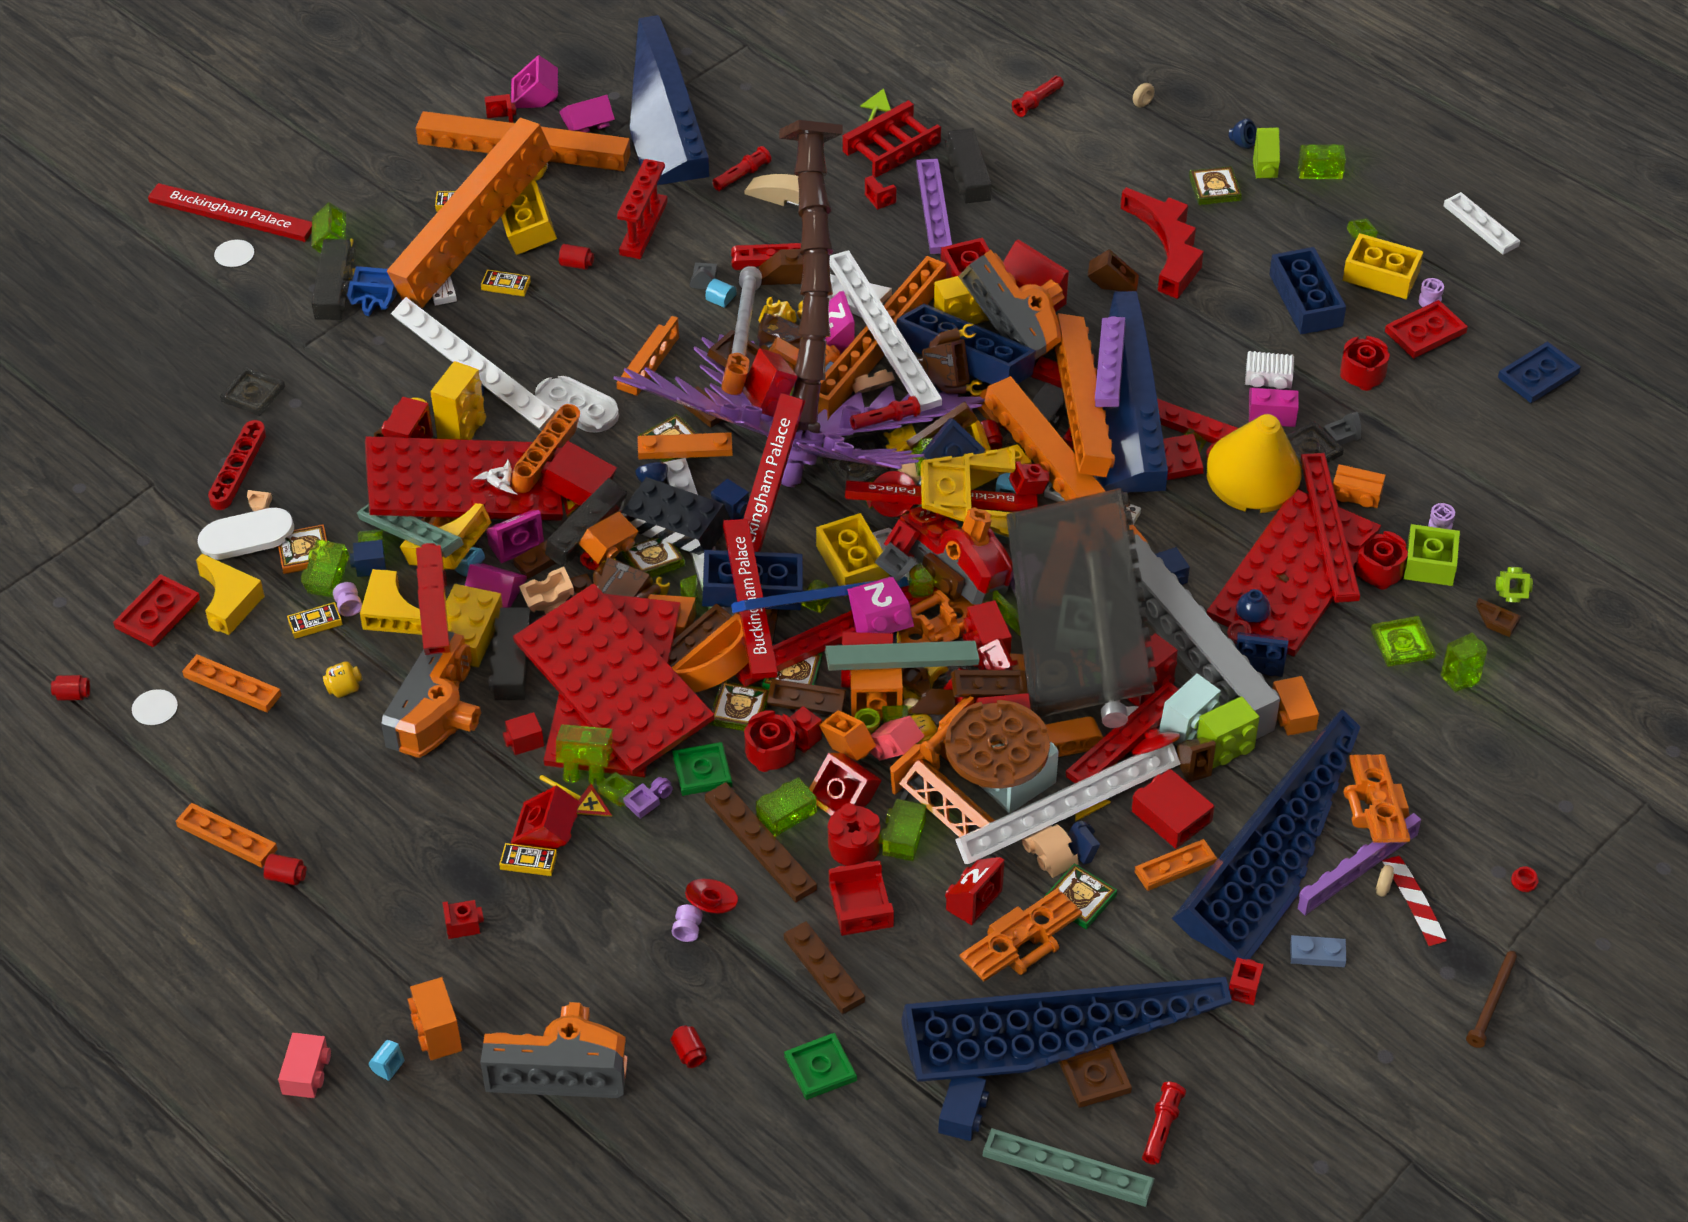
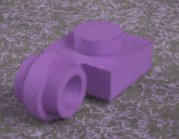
[623,777,673,819]

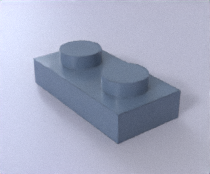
[1290,935,1346,967]

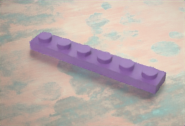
[916,159,952,254]
[1095,316,1126,407]
[1298,813,1421,915]

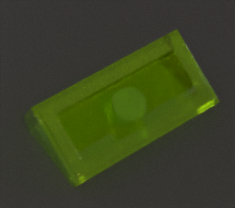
[993,590,1035,638]

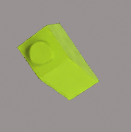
[1253,128,1280,178]

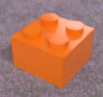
[851,668,903,721]
[407,977,462,1061]

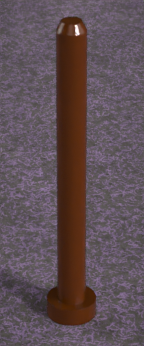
[1466,951,1517,1048]

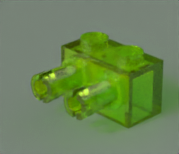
[556,724,612,785]

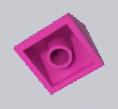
[465,563,527,614]

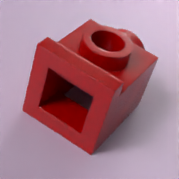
[1009,461,1049,495]
[790,706,822,753]
[442,900,484,939]
[1229,958,1264,1006]

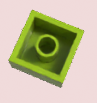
[1404,524,1460,586]
[1196,696,1260,769]

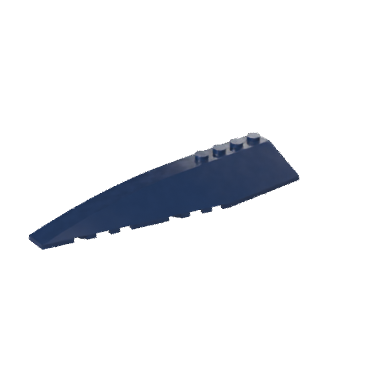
[629,15,709,185]
[1093,291,1168,493]
[1172,709,1360,963]
[901,977,1232,1082]

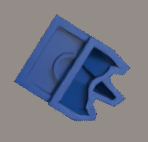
[347,266,397,316]

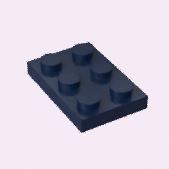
[1498,341,1581,403]

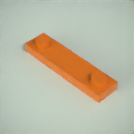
[638,432,733,460]
[182,654,281,713]
[176,803,278,868]

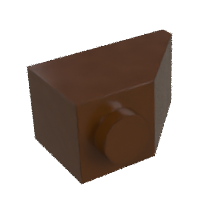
[759,249,803,285]
[1087,249,1139,292]
[1176,737,1216,782]

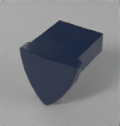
[1068,821,1100,865]

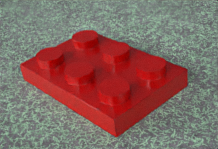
[1385,300,1468,359]
[1163,434,1204,480]
[113,574,200,648]

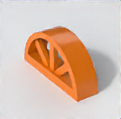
[671,613,748,692]

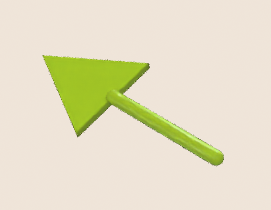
[860,89,891,121]

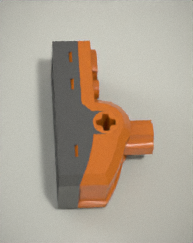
[958,250,1065,361]
[381,631,481,758]
[480,1002,628,1098]

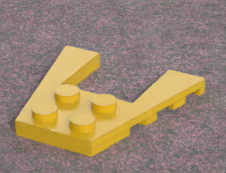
[921,447,1018,539]

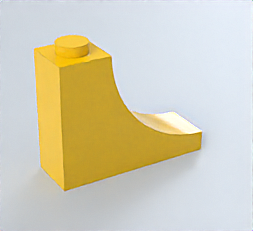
[400,503,492,570]
[196,554,264,635]
[360,569,422,635]

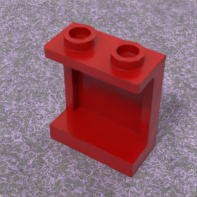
[829,861,894,936]

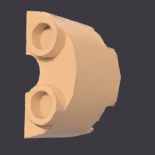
[519,567,574,614]
[1022,825,1078,878]

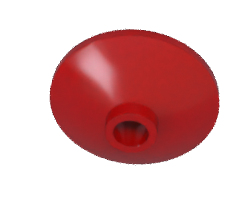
[871,471,916,518]
[1131,728,1181,755]
[685,879,738,913]

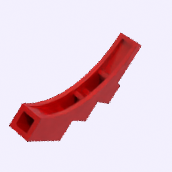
[1120,187,1204,299]
[416,543,451,655]

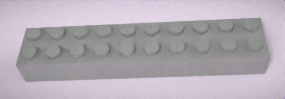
[1110,534,1280,739]

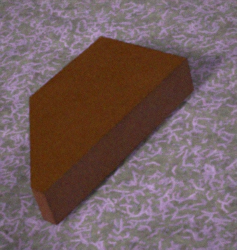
[1476,598,1521,637]
[902,667,931,698]
[909,689,955,716]

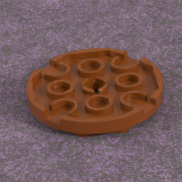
[945,700,1050,788]

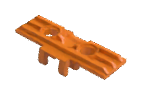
[899,590,975,643]
[890,696,974,795]
[1343,754,1410,843]
[959,888,1082,982]

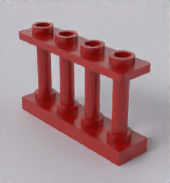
[843,100,941,177]
[617,159,668,259]

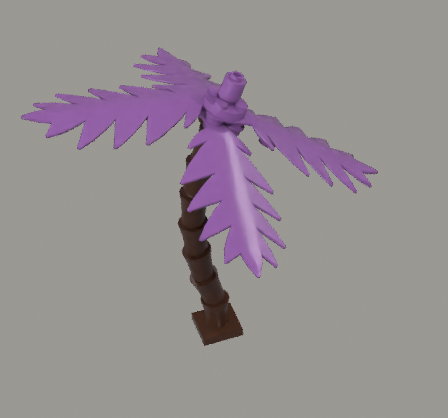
[614,120,985,487]

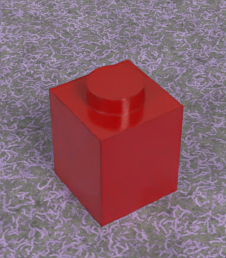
[503,712,544,755]

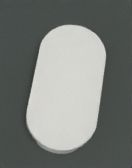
[535,376,619,432]
[198,508,294,560]

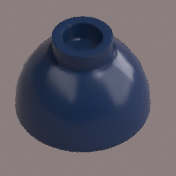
[1229,118,1257,149]
[635,462,668,483]
[1236,589,1270,622]

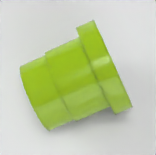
[855,708,880,735]

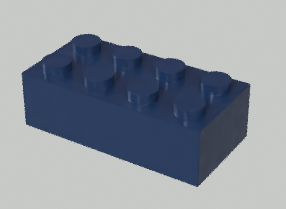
[1269,247,1346,335]
[702,550,803,610]

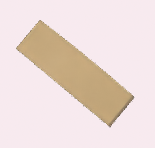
[745,174,799,206]

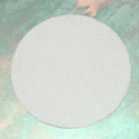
[214,240,254,267]
[132,690,178,725]

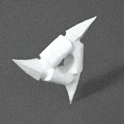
[473,460,518,495]

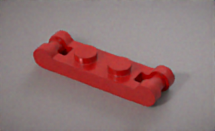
[731,243,801,270]

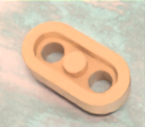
[852,369,896,394]

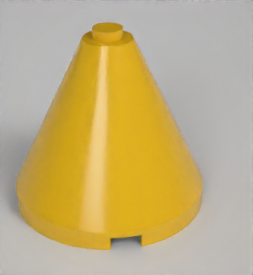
[1206,414,1302,513]

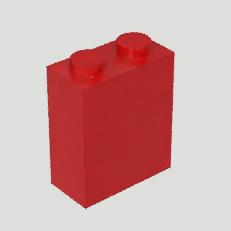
[742,348,798,417]
[541,441,617,511]
[1132,769,1215,849]

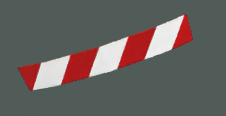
[1382,856,1446,946]

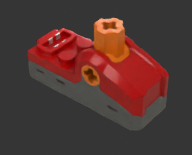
[900,506,1015,605]

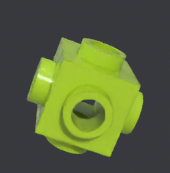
[1496,567,1533,602]

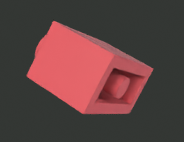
[870,716,924,761]
[278,1032,331,1098]

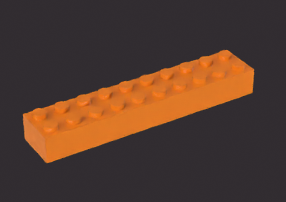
[387,118,554,308]

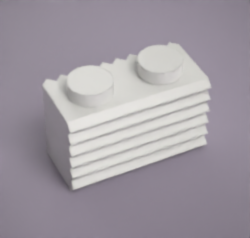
[1245,351,1294,389]

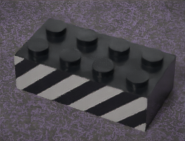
[621,477,731,557]

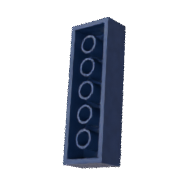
[896,304,1036,384]

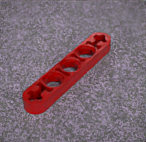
[208,420,266,510]

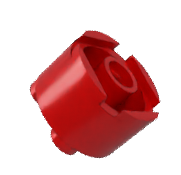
[1340,336,1390,391]
[1355,531,1408,590]
[744,711,796,772]
[828,803,880,866]

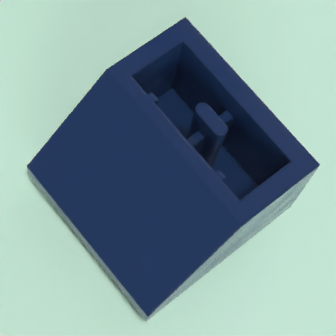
[1235,632,1288,677]

